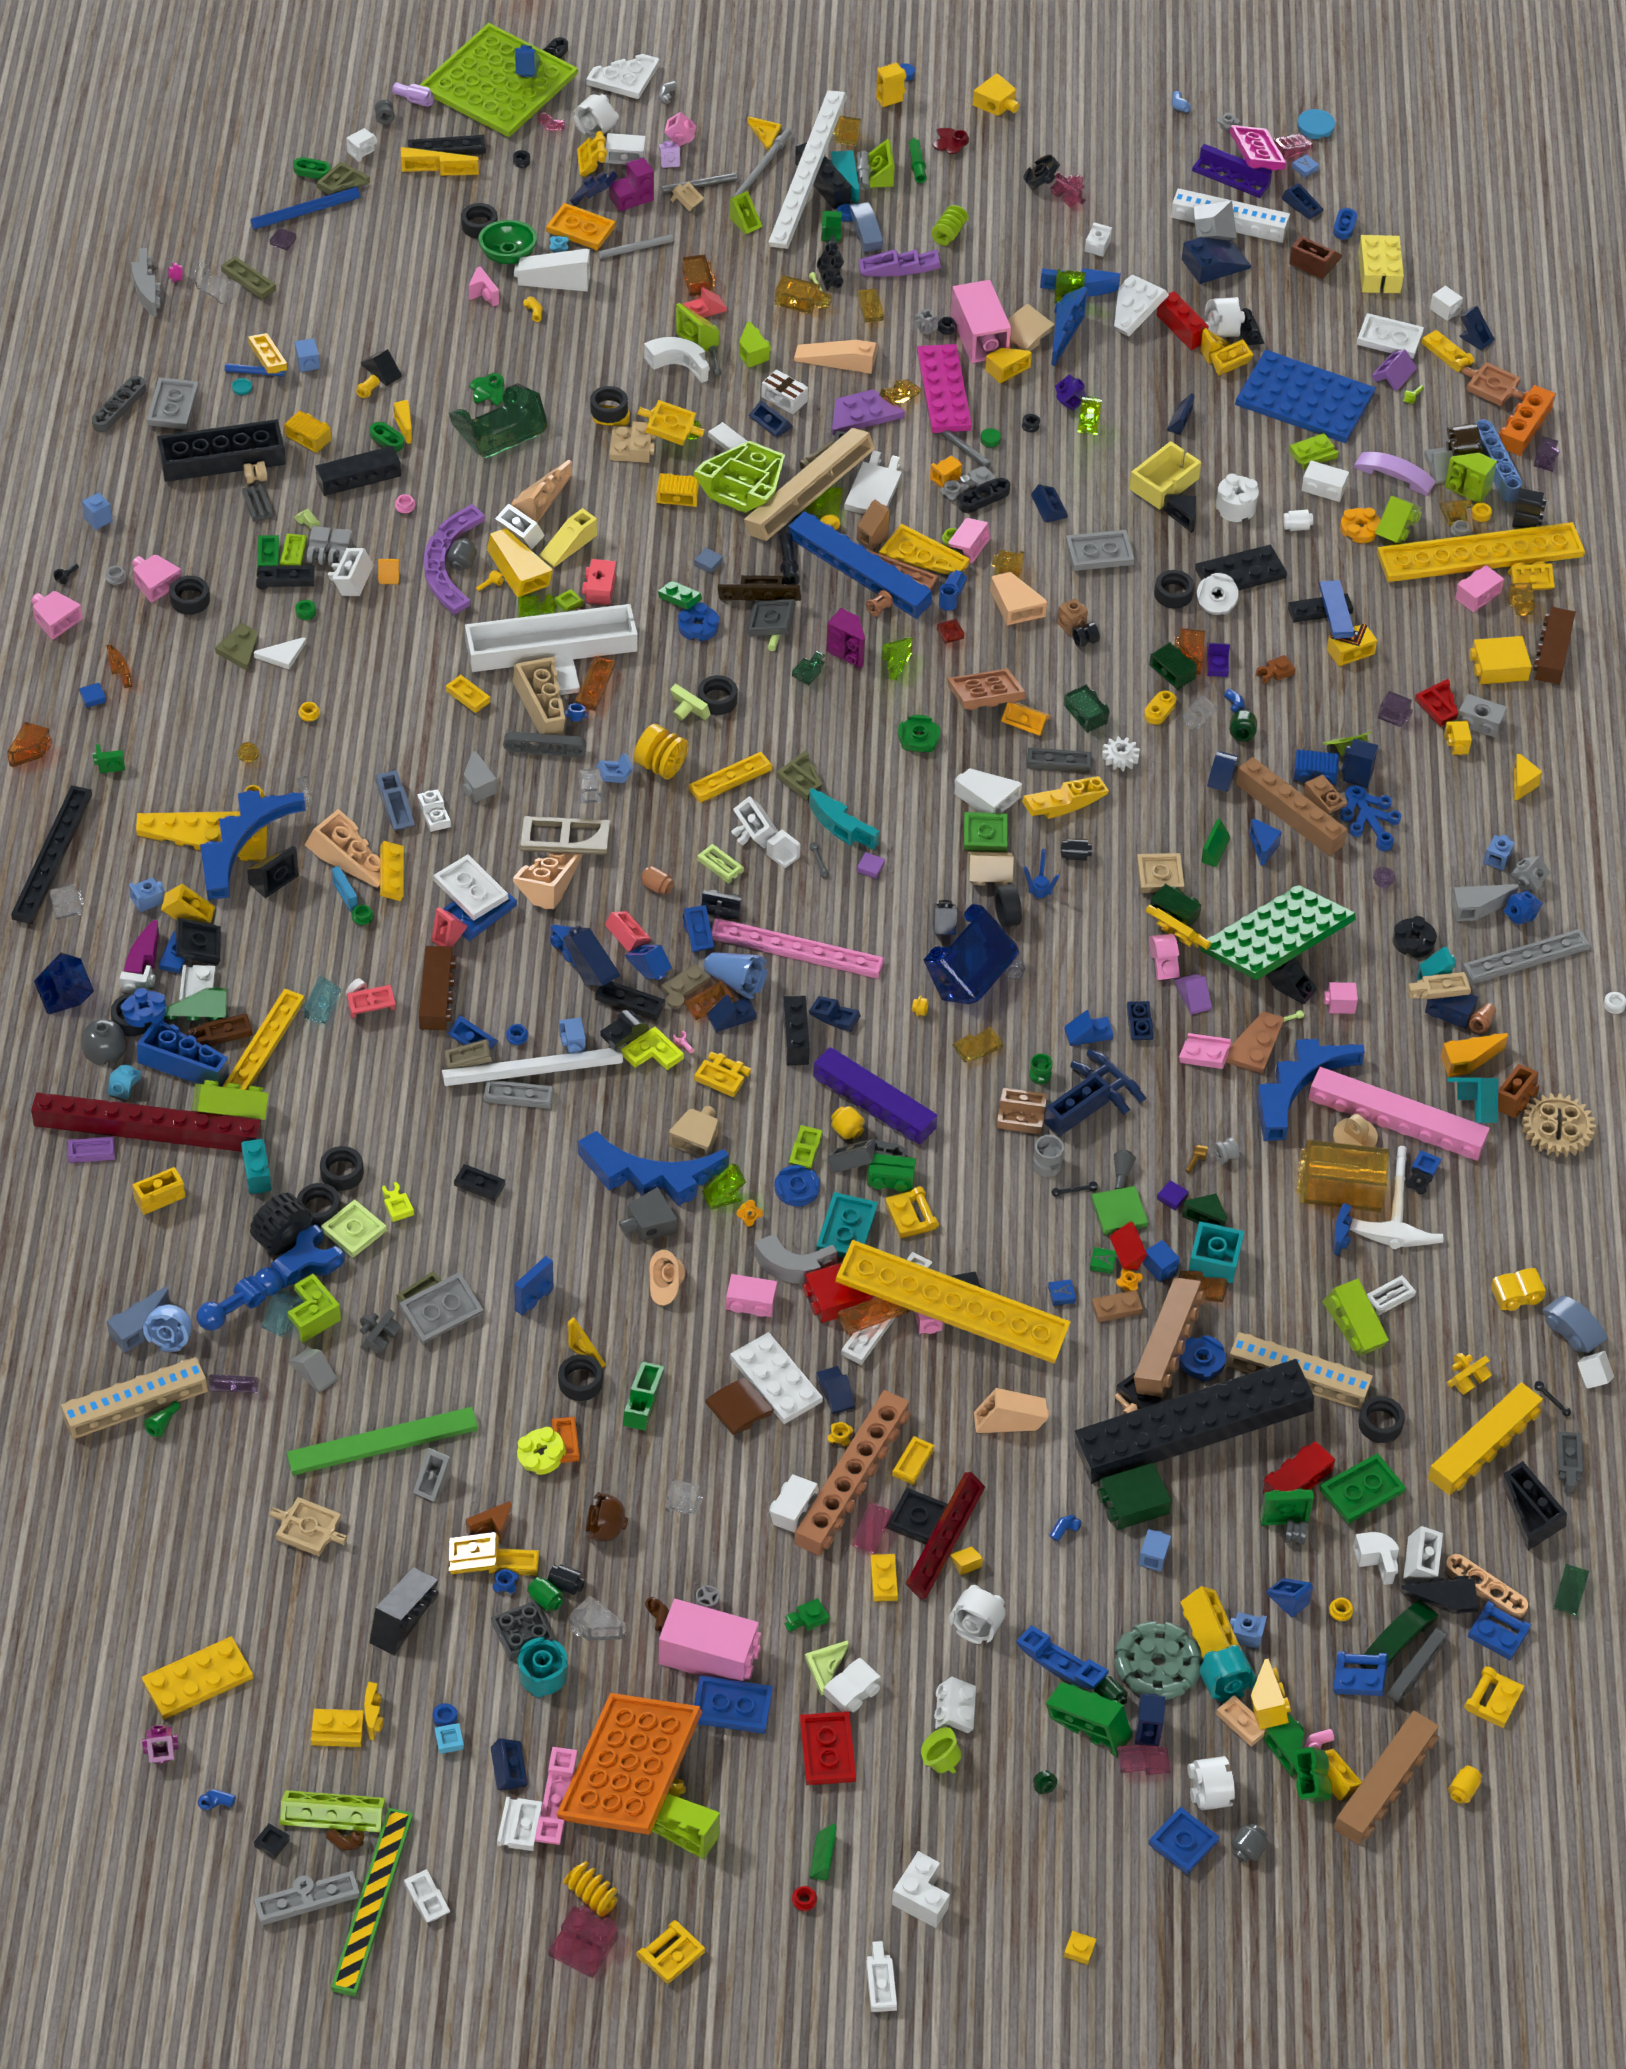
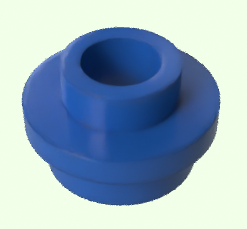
[506,1024,528,1045]

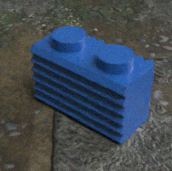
[1293,749,1339,785]

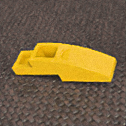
[1022,776,1109,819]

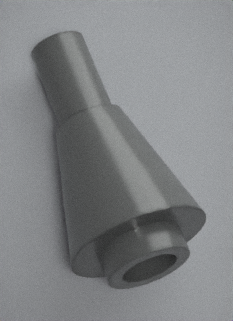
[1114,1150,1136,1190]

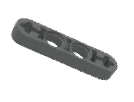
[92,376,146,432]
[503,731,587,757]
[1388,1627,1449,1704]

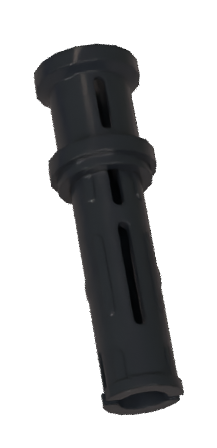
[780,533,800,585]

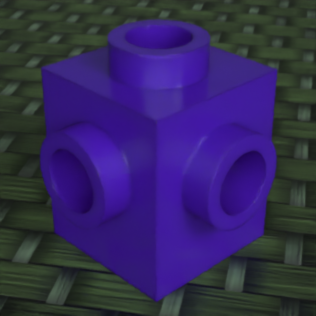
[1055,374,1087,411]

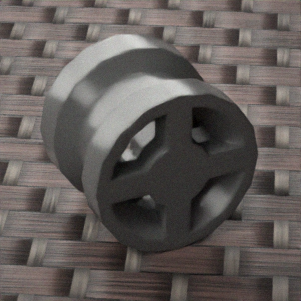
[374,100,395,124]
[1285,1518,1307,1545]

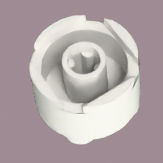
[573,94,619,139]
[1205,297,1245,338]
[1216,474,1259,522]
[949,1585,1006,1644]
[1188,1756,1235,1811]

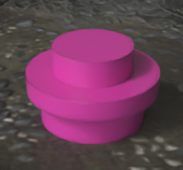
[168,263,183,283]

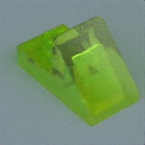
[881,637,913,680]
[702,1163,746,1210]

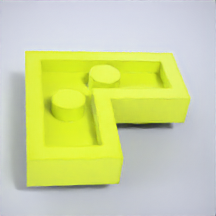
[621,1027,684,1070]

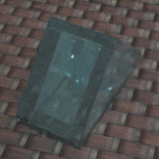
[262,1291,304,1337]

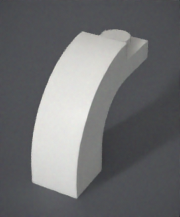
[644,337,710,383]

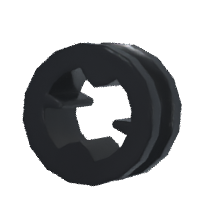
[513,150,530,168]
[1022,414,1040,433]

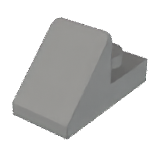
[1424,447,1453,484]

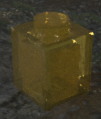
[833,115,861,146]

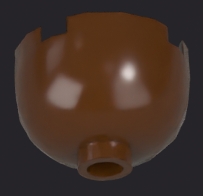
[586,1492,628,1542]

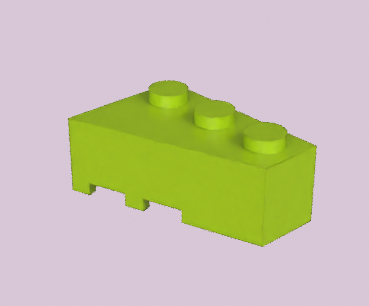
[1322,1278,1389,1357]

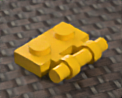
[577,131,607,178]
[694,1051,752,1098]

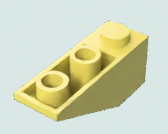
[539,508,597,568]

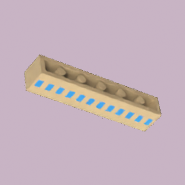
[1228,1332,1373,1410]
[61,1357,208,1440]

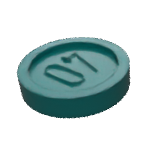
[232,378,252,395]

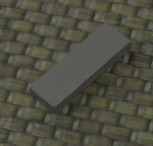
[1027,747,1092,773]

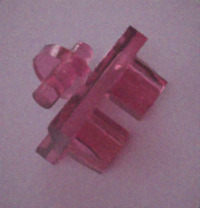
[1050,172,1086,207]

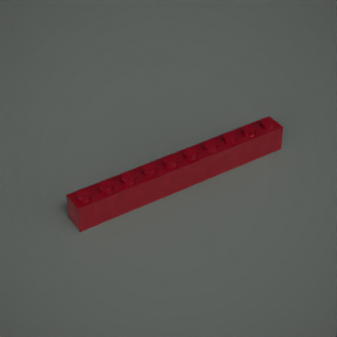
[31,1092,262,1152]

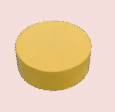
[1471,503,1492,522]

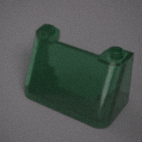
[449,383,547,458]

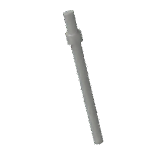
[733,128,792,197]

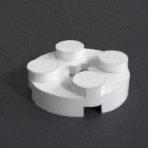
[1197,573,1239,615]

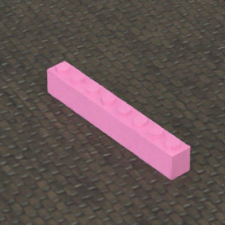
[1308,1067,1490,1161]

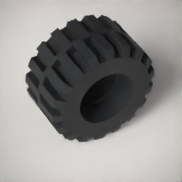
[250,1193,313,1256]

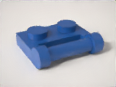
[1467,1601,1532,1661]
[1333,1651,1388,1696]

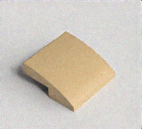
[1008,304,1055,351]

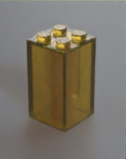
[1296,1140,1389,1212]

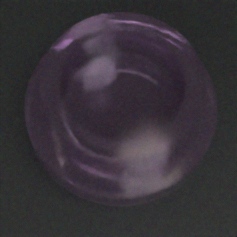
[1373,867,1395,888]

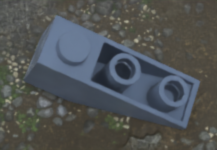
[107,1287,170,1353]

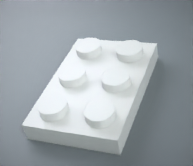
[1356,313,1424,359]
[433,855,508,921]

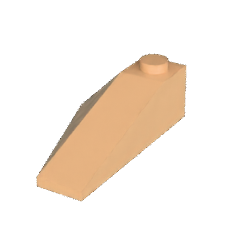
[794,340,879,374]
[511,460,572,523]
[305,809,380,888]
[513,852,583,909]

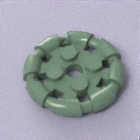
[1114,1621,1203,1700]

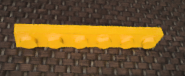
[223,988,305,1090]

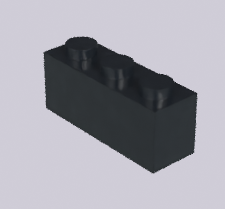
[783,996,810,1066]

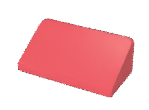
[605,911,651,952]

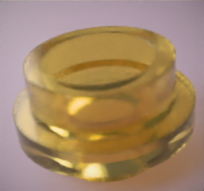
[237,742,259,762]

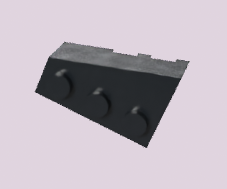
[1503,1461,1567,1551]
[369,1567,438,1656]

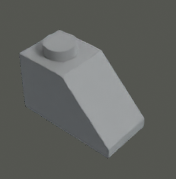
[462,751,497,803]

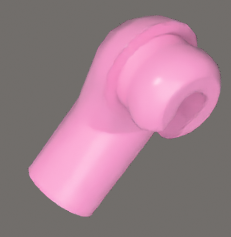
[1304,1729,1334,1750]

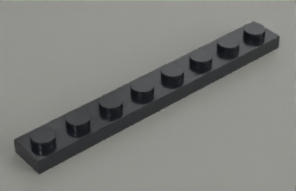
[11,785,92,924]

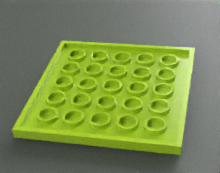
[420,23,578,137]

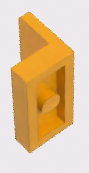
[1001,703,1052,736]

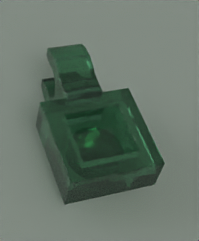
[792,651,825,686]

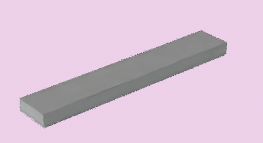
[1462,929,1590,984]

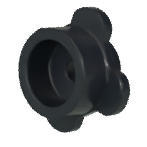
[1406,1168,1432,1194]

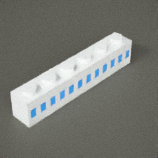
[1171,188,1290,243]

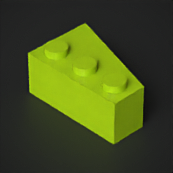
[192,1080,269,1120]
[652,1793,720,1860]

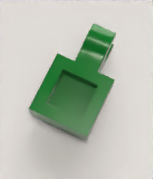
[784,1598,829,1632]

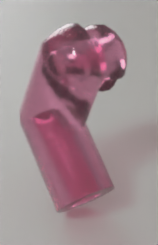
[538,113,565,130]

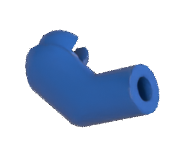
[1224,688,1245,713]
[198,1789,236,1810]

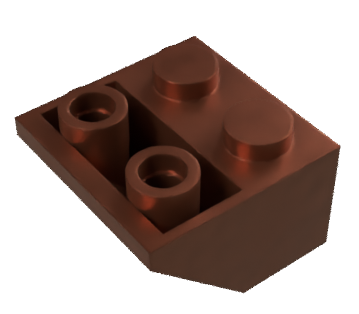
[1289,236,1342,279]

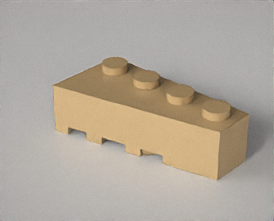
[513,657,565,735]

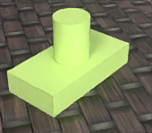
[670,683,711,721]

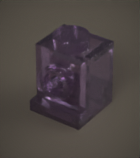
[1534,436,1560,472]

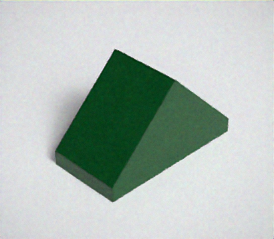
[1182,1193,1228,1227]

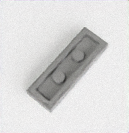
[483,1080,554,1109]

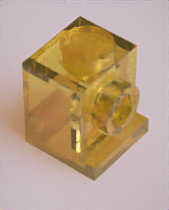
[992,550,1024,578]
[1508,583,1535,616]

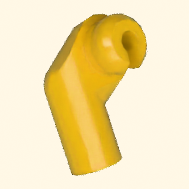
[523,296,543,322]

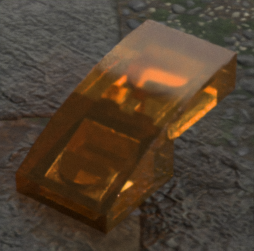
[106,644,132,688]
[1178,1271,1228,1302]

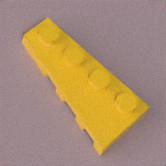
[879,523,970,575]

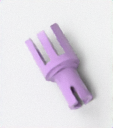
[392,82,434,107]

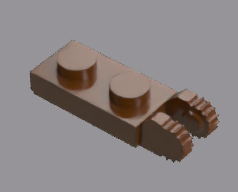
[187,1013,253,1046]

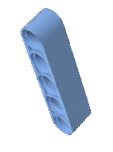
[1476,419,1522,502]

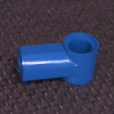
[939,570,967,611]

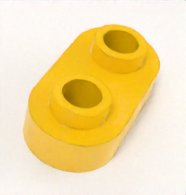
[1144,691,1176,725]

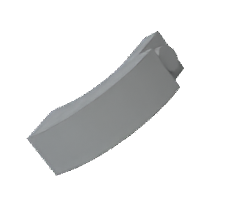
[754,1234,837,1284]

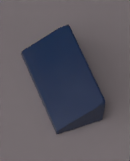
[1167,393,1195,434]
[748,400,793,438]
[1031,484,1068,522]
[491,1738,528,1790]

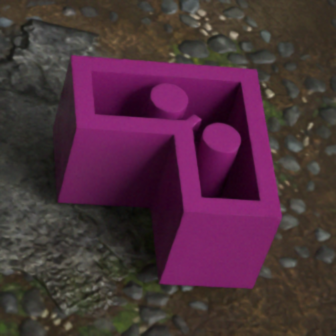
[609,157,654,212]

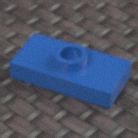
[159,931,187,974]

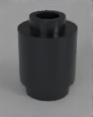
[1061,838,1092,861]
[547,1564,585,1595]

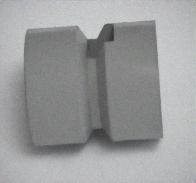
[1033,1135,1064,1177]

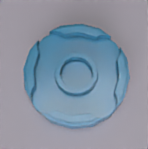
[1297,109,1335,140]

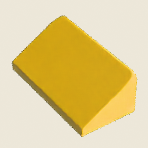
[1210,339,1254,376]
[1325,1749,1362,1801]

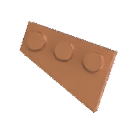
[1226,1011,1284,1074]

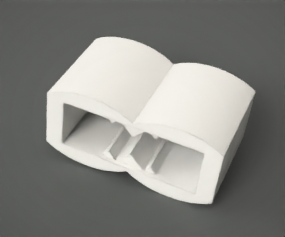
[824,1658,881,1712]

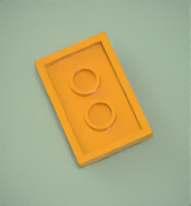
[546,203,616,251]

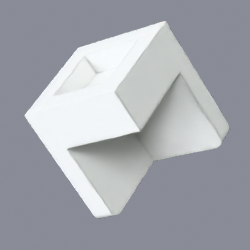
[766,830,800,868]
[1578,1351,1614,1388]

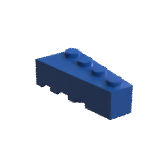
[137,1019,229,1087]

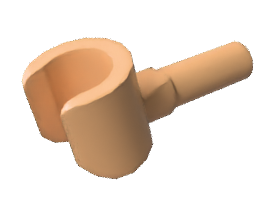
[1114,1393,1137,1415]

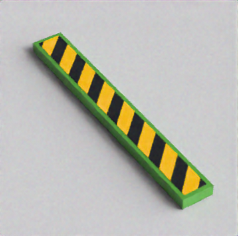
[331,1808,413,1997]

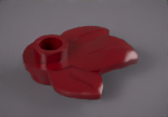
[932,128,969,154]

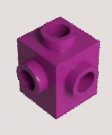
[142,1725,179,1763]

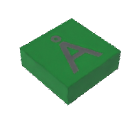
[1090,1247,1116,1274]

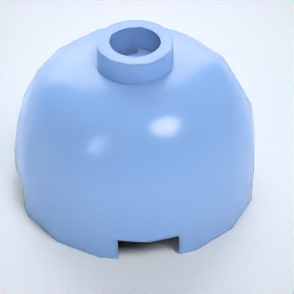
[143,1304,192,1352]

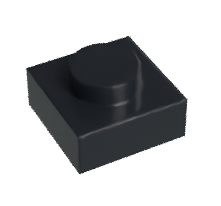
[254,1823,290,1859]

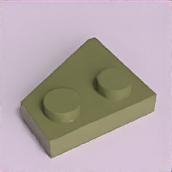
[317,161,370,195]
[215,622,258,671]
[776,750,822,801]

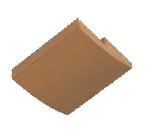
[996,1088,1047,1135]

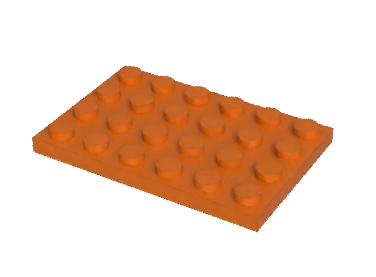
[556,1693,702,1835]

